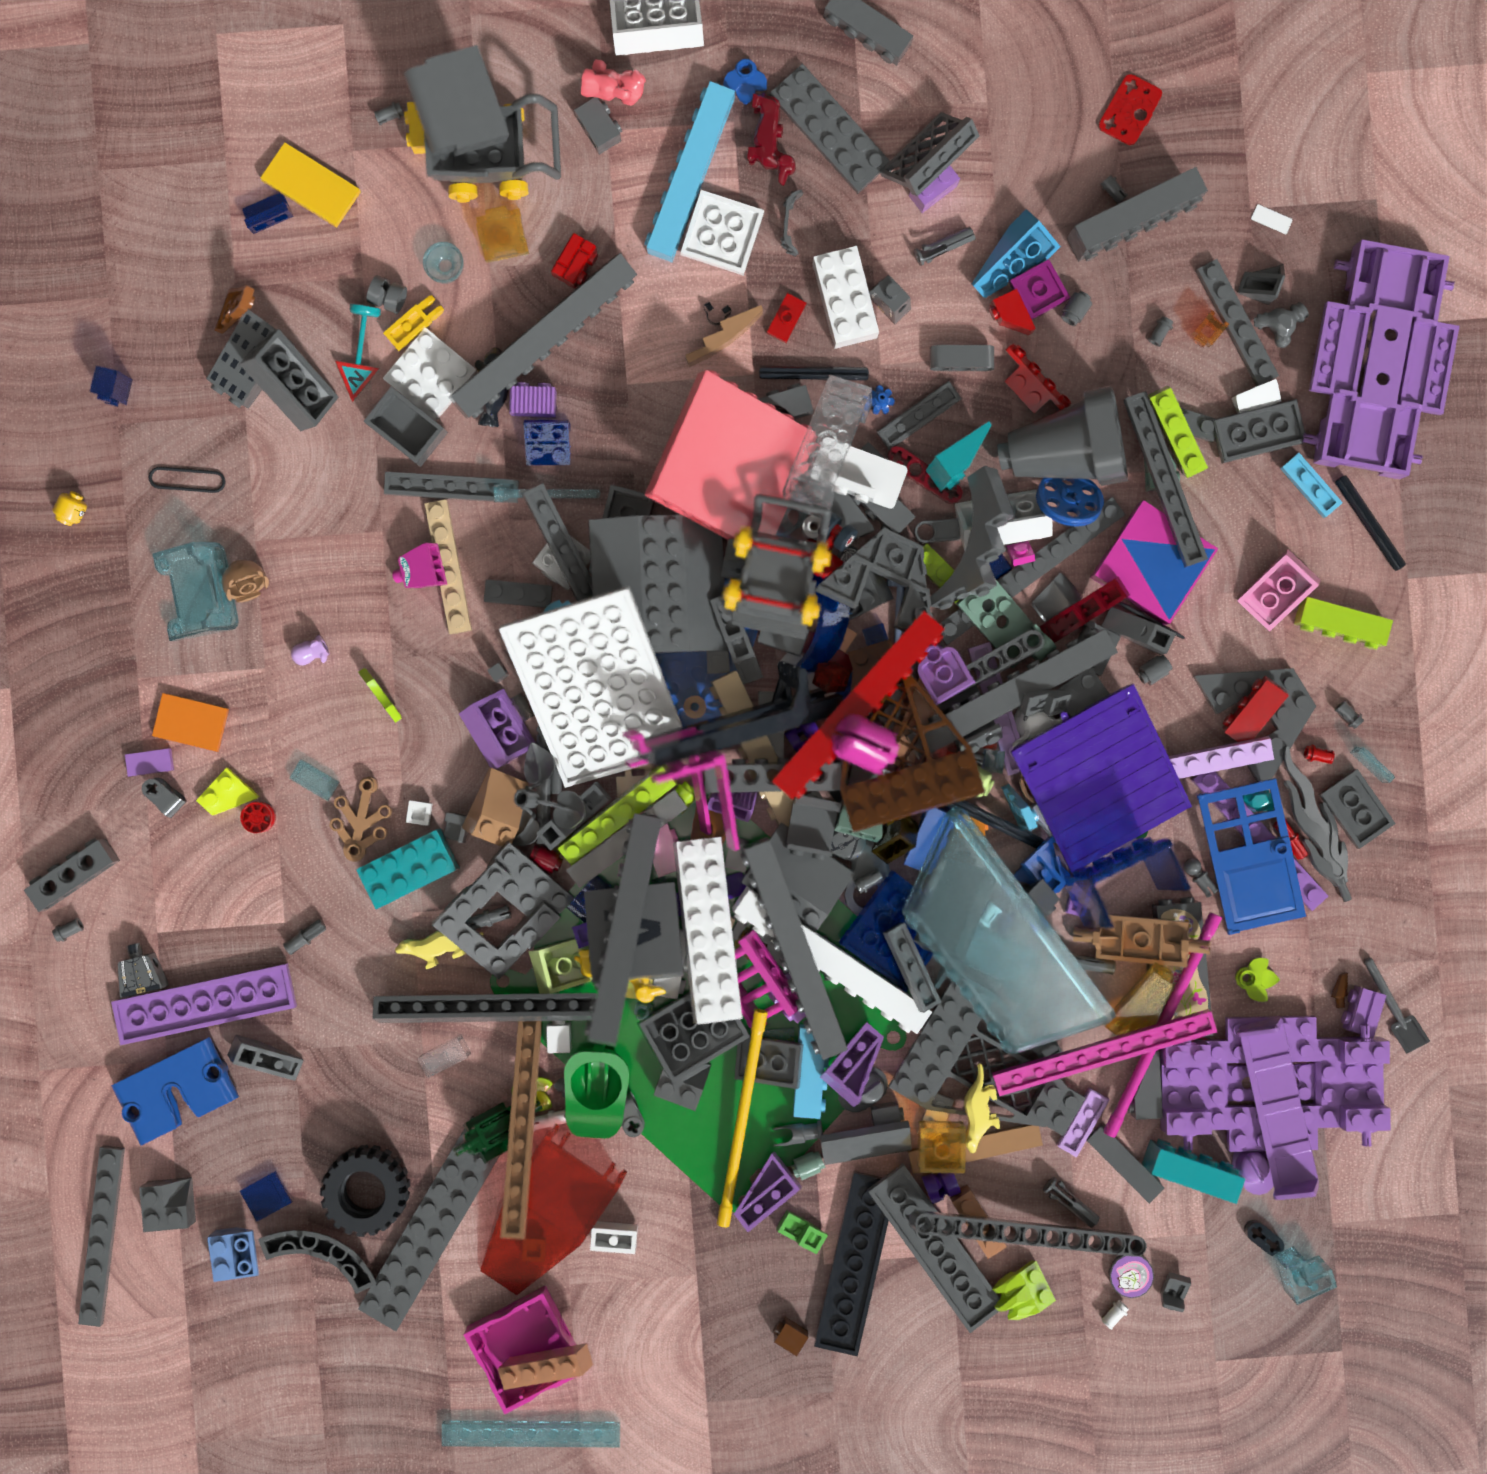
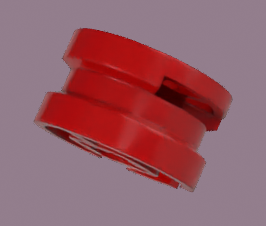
[240,802,276,833]

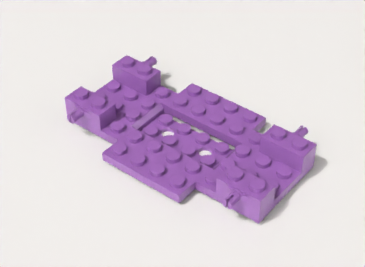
[1302,240,1459,480]
[1159,1016,1391,1152]

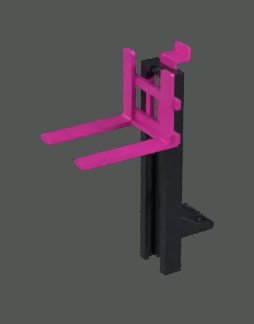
[622,661,844,851]

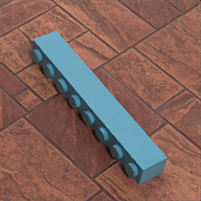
[644,81,735,263]

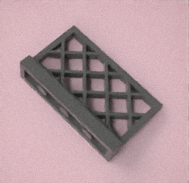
[879,112,980,196]

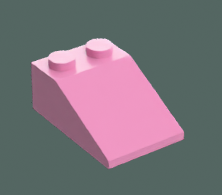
[1237,549,1321,631]

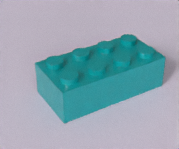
[356,829,460,909]
[1142,1138,1245,1204]

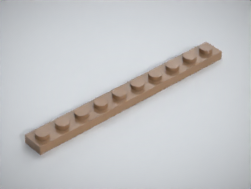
[500,1021,542,1239]

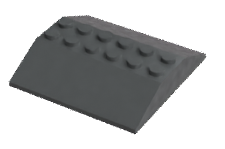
[589,515,728,654]

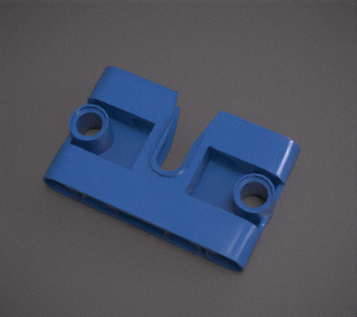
[111,1037,239,1146]

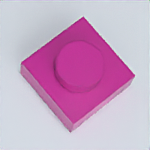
[1007,540,1035,566]

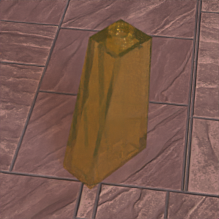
[1105,962,1174,1036]

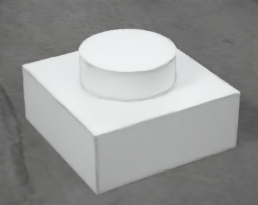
[406,800,433,826]

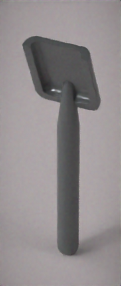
[1364,957,1430,1054]

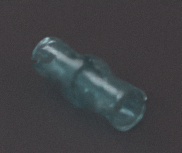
[634,1001,652,1020]

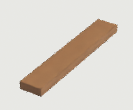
[908,1125,1043,1174]

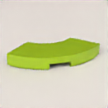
[358,668,402,723]

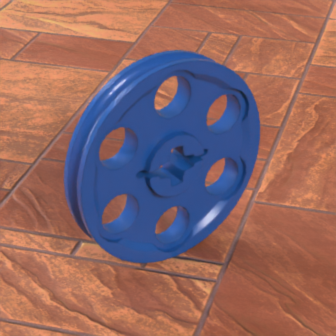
[1036,478,1104,526]

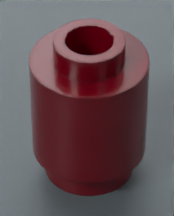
[529,845,563,874]

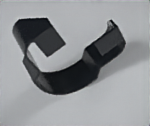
[704,302,731,325]

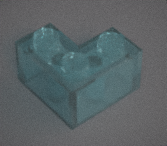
[1273,1246,1337,1305]

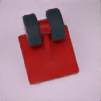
[806,513,857,578]

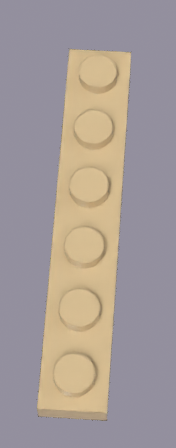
[425,500,472,635]

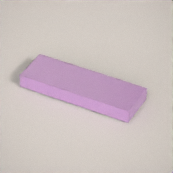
[1056,1087,1110,1157]

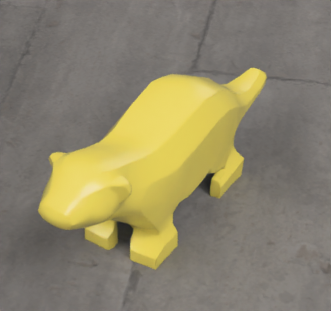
[395,930,484,970]
[964,1063,1000,1153]

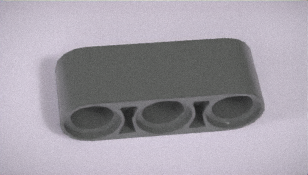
[930,345,994,371]

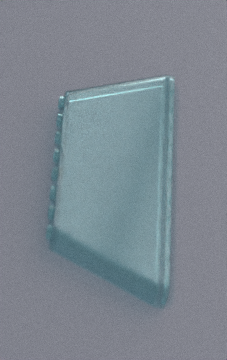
[903,807,1116,1054]

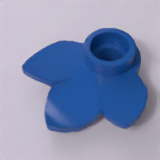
[723,59,767,105]

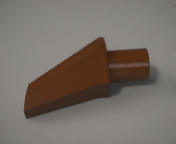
[1331,972,1348,1008]

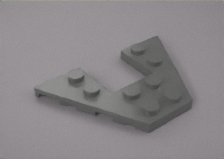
[815,528,933,645]
[1193,668,1316,782]

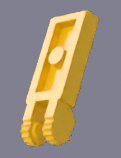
[383,295,444,351]

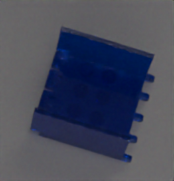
[1065,837,1192,929]

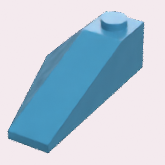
[971,209,1061,298]

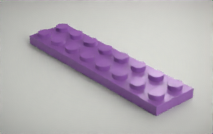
[111,963,297,1045]

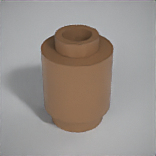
[684,696,706,719]

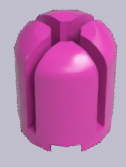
[832,715,899,774]

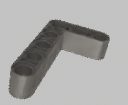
[939,630,1045,696]

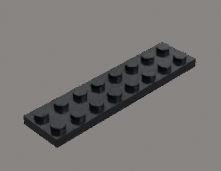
[814,1171,889,1357]

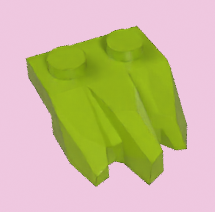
[992,1260,1056,1320]

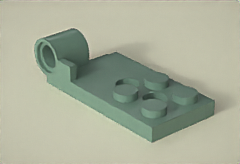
[956,579,1057,669]

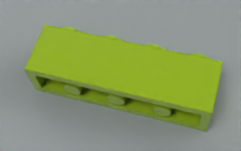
[1148,385,1208,478]
[1294,597,1393,650]

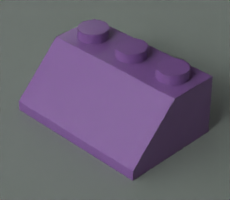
[459,689,536,769]

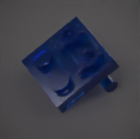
[523,420,571,465]

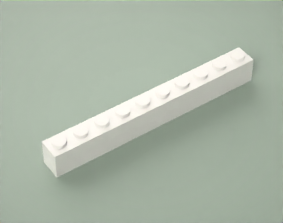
[732,887,932,1034]

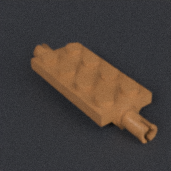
[1073,913,1211,967]

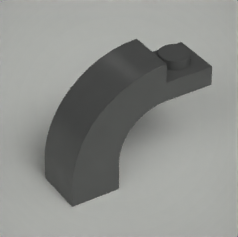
[536,782,611,850]

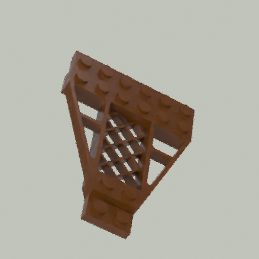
[840,639,986,833]

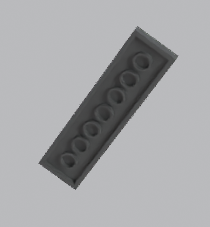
[867,1163,1000,1333]

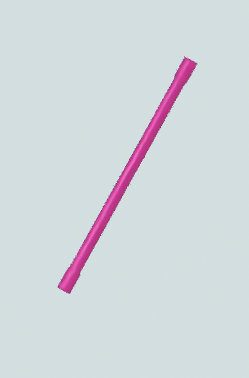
[1103,912,1222,1138]

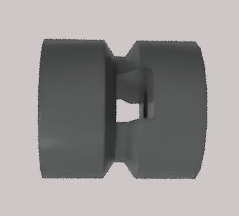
[366,275,407,314]

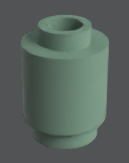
[791,1151,826,1180]

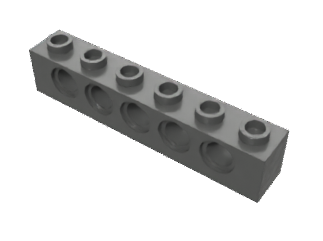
[705,758,841,793]

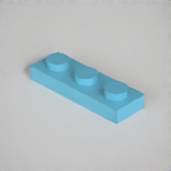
[1280,453,1343,518]

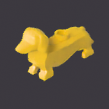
[574,949,666,1003]

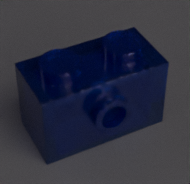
[90,366,133,407]

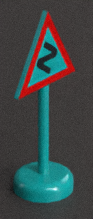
[335,304,381,402]

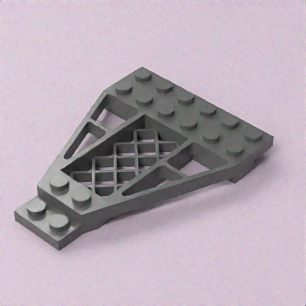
[888,971,1086,1136]

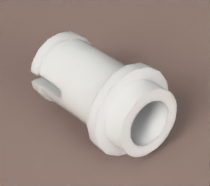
[1101,1300,1129,1330]

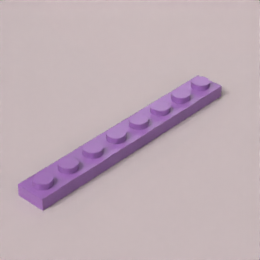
[1191,772,1328,911]

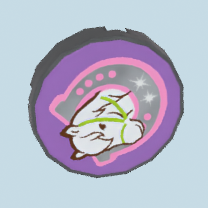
[1108,1255,1154,1298]

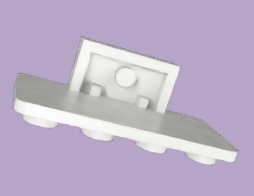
[810,438,907,509]

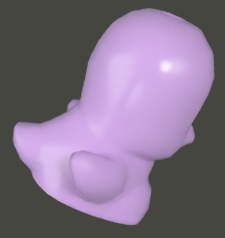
[291,635,330,666]

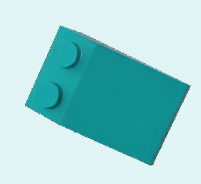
[926,421,992,491]

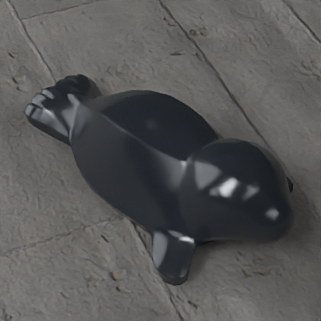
[475,347,508,427]

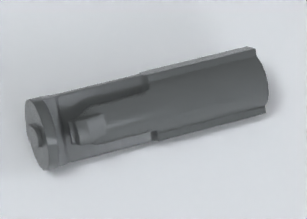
[914,226,976,266]
[1043,1177,1100,1228]

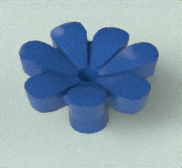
[866,385,895,414]

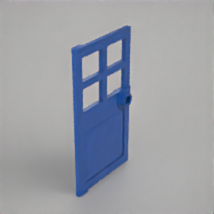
[1196,778,1306,935]

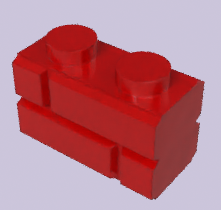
[551,233,598,289]

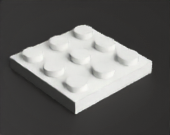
[681,190,764,276]
[383,327,478,421]

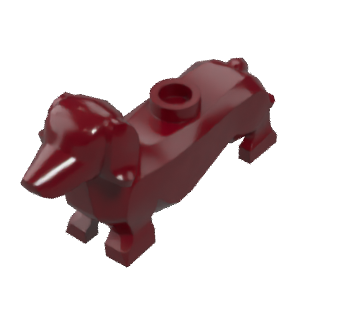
[747,93,796,186]

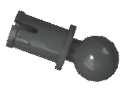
[1184,858,1218,898]

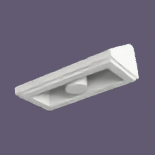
[1231,379,1281,414]

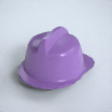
[1232,1151,1274,1195]

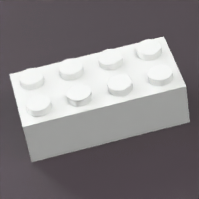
[813,246,879,349]

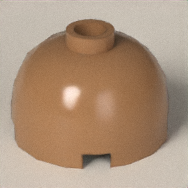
[221,560,269,603]

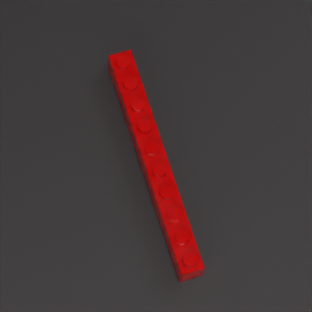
[772,611,944,800]

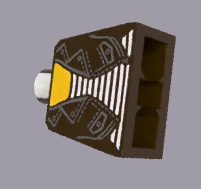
[871,816,919,864]

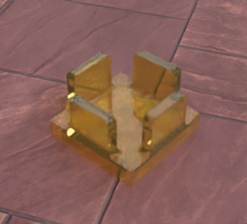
[476,205,529,263]

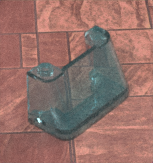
[153,542,239,641]

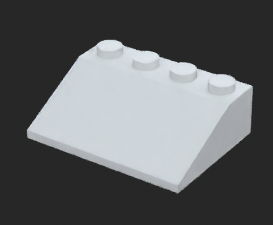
[610,0,704,55]

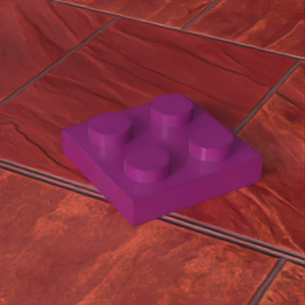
[1009,259,1070,320]

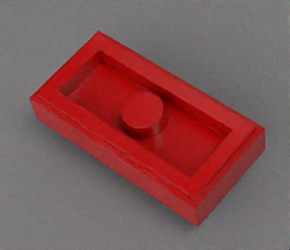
[767,293,807,344]

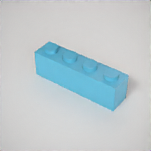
[793,1024,829,1119]

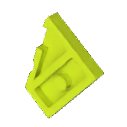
[196,768,260,816]

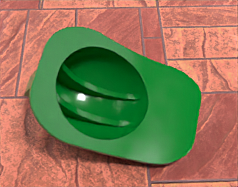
[564,1042,629,1139]

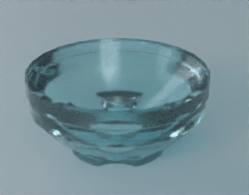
[423,242,464,284]

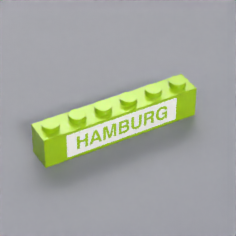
[558,765,677,866]

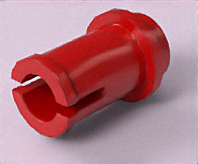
[1304,744,1335,764]

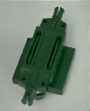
[453,1101,543,1164]

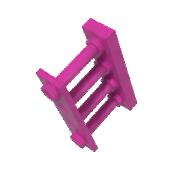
[734,930,799,1028]

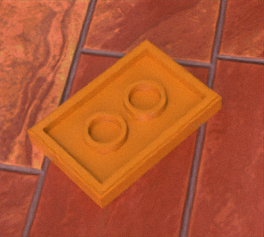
[152,693,229,752]

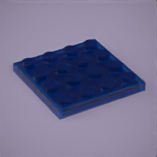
[839,870,935,992]

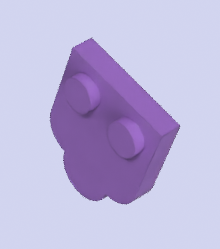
[918,645,976,705]

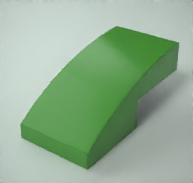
[776,1210,828,1254]

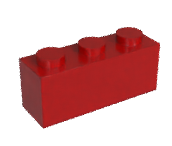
[1223,675,1289,742]

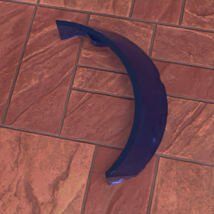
[795,573,850,674]

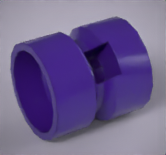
[784,722,819,753]
[922,1166,961,1204]

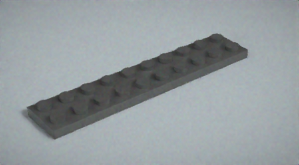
[358,1116,500,1331]

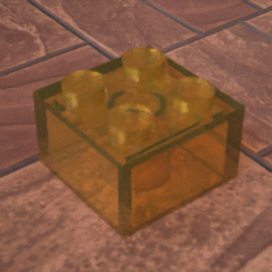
[917,1121,966,1173]

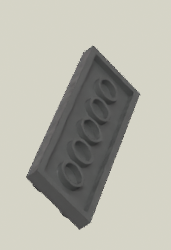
[770,64,890,194]

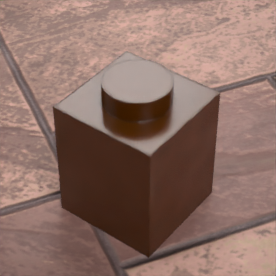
[772,1317,809,1356]

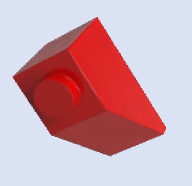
[989,289,1036,336]

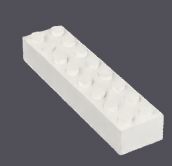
[673,837,742,1024]

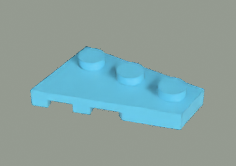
[1001,784,1039,831]

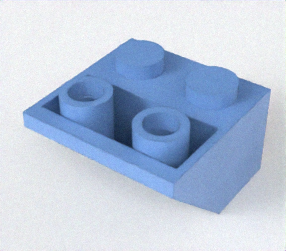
[207,1227,259,1282]

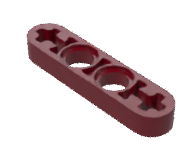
[887,446,963,504]

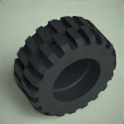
[320,1145,411,1237]

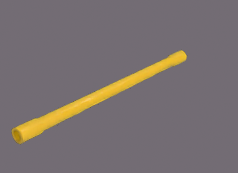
[717,1009,768,1228]

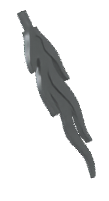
[1283,746,1352,902]

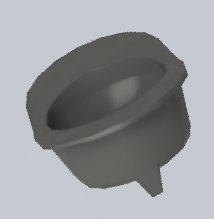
[838,1067,888,1112]

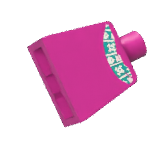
[392,543,448,588]

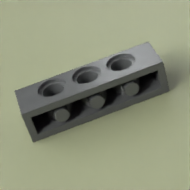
[24,838,120,912]

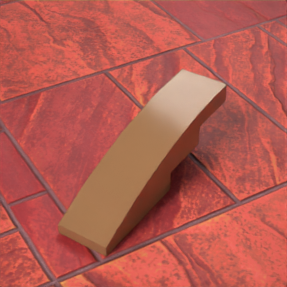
[685,305,763,367]

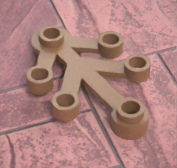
[329,776,392,862]

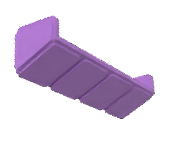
[1237,1017,1319,1200]

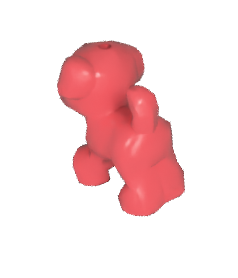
[581,59,646,106]

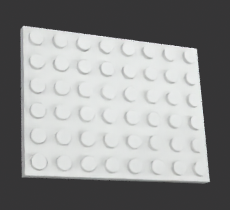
[499,586,682,788]

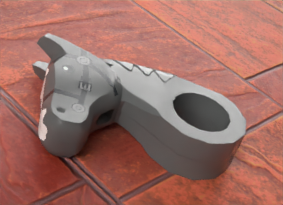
[830,831,891,917]

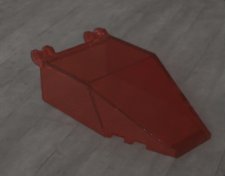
[480,1124,628,1295]

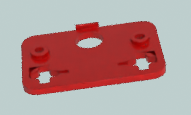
[1099,74,1162,145]

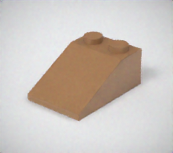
[462,767,528,847]

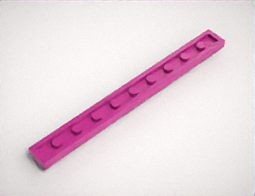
[992,1009,1217,1096]

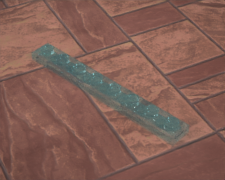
[442,1421,620,1448]

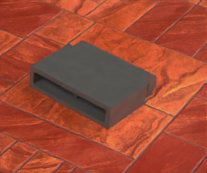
[404,45,509,156]

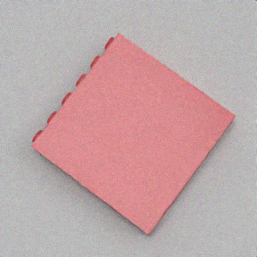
[644,370,819,540]

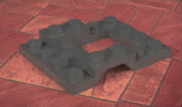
[432,841,574,980]

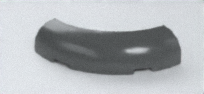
[258,1230,377,1294]

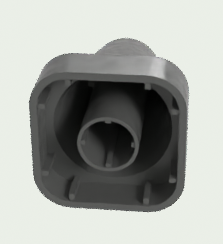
[997,386,1128,486]

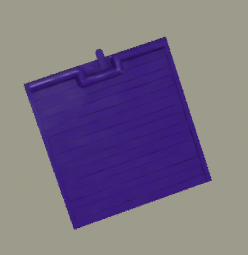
[1010,683,1192,873]

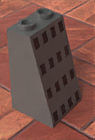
[207,309,295,409]

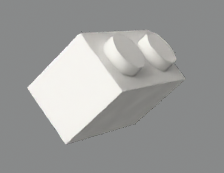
[590,1221,638,1254]

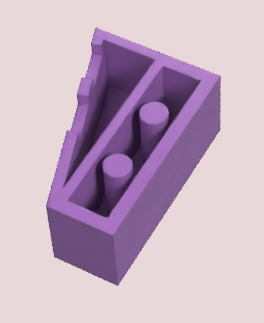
[820,1022,884,1107]
[734,1151,802,1232]

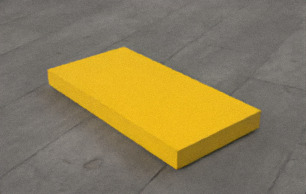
[260,142,361,228]

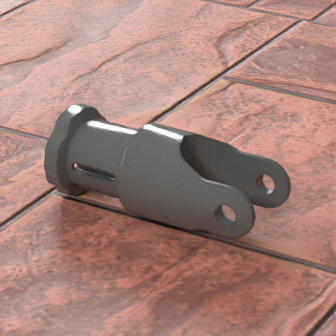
[772,1120,823,1146]

